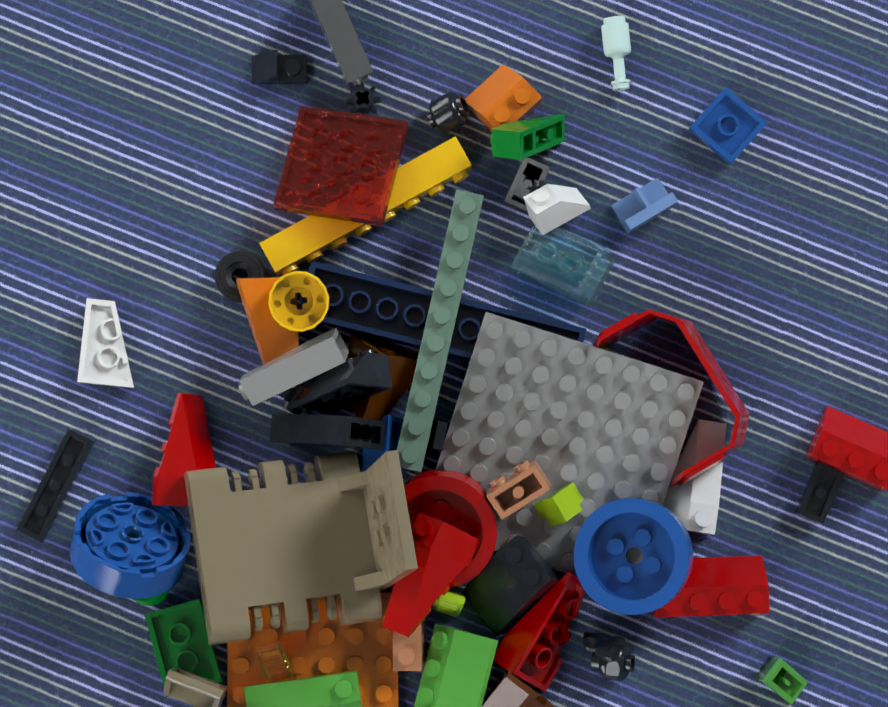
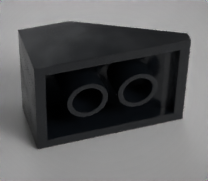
[462,535,560,636]

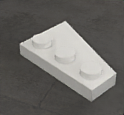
[77,298,134,388]

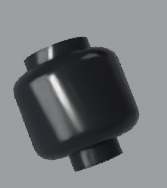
[427,92,470,133]

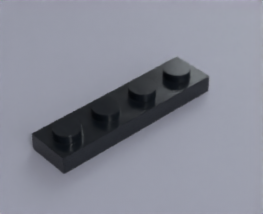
[16,429,95,543]

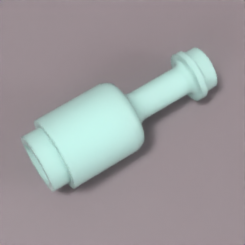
[601,16,631,91]

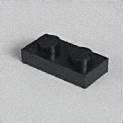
[795,461,844,525]

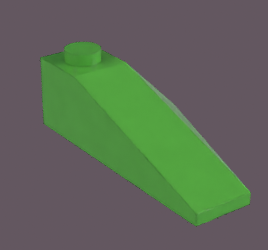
[244,670,363,707]

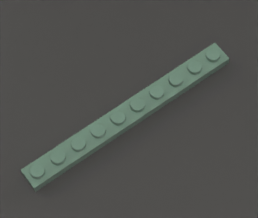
[397,189,484,472]

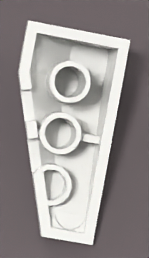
[663,419,727,535]

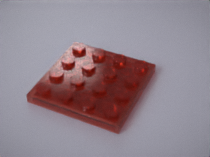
[273,106,409,226]

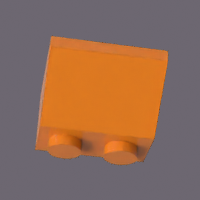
[465,64,542,133]

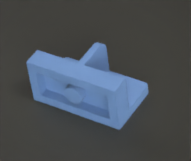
[612,178,678,234]

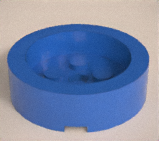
[70,492,191,599]
[574,498,693,615]

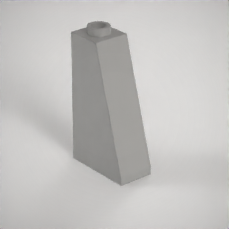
[239,327,349,406]

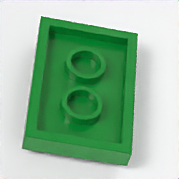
[144,598,223,697]

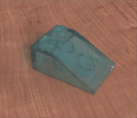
[510,224,616,308]

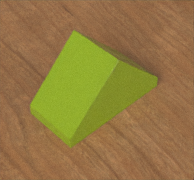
[533,482,584,527]

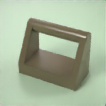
[163,666,228,707]

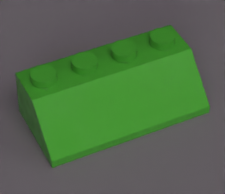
[414,624,498,707]

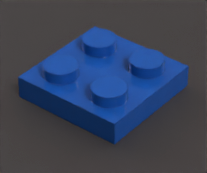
[688,87,768,165]

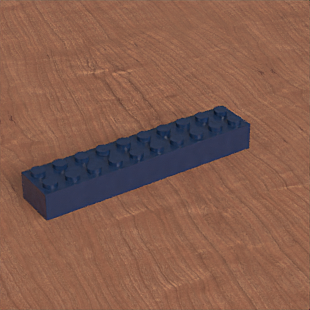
[300,261,586,361]

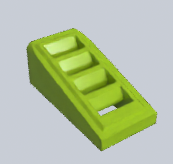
[432,591,465,617]

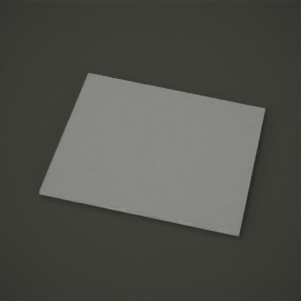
[435,312,704,577]

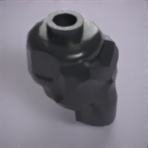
[583,632,636,681]

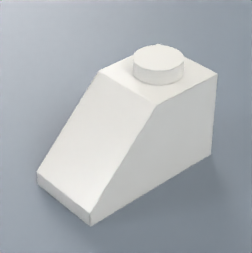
[523,184,591,235]

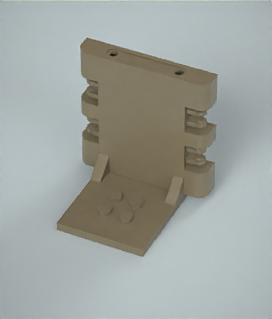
[184,450,418,645]

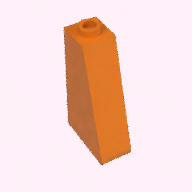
[236,277,299,364]

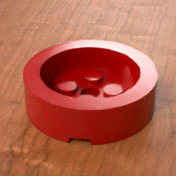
[404,470,498,588]

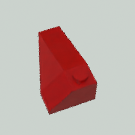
[152,393,216,507]
[382,513,480,637]
[493,572,585,692]

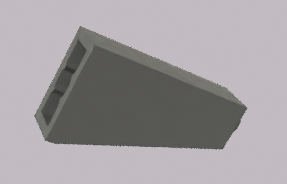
[308,0,373,86]

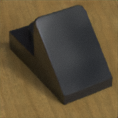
[252,50,307,84]
[504,156,551,211]

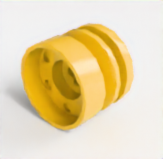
[268,271,329,332]

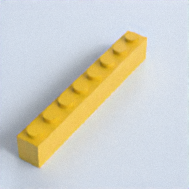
[259,136,472,276]

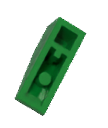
[490,114,565,160]

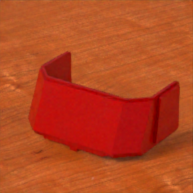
[593,309,750,487]

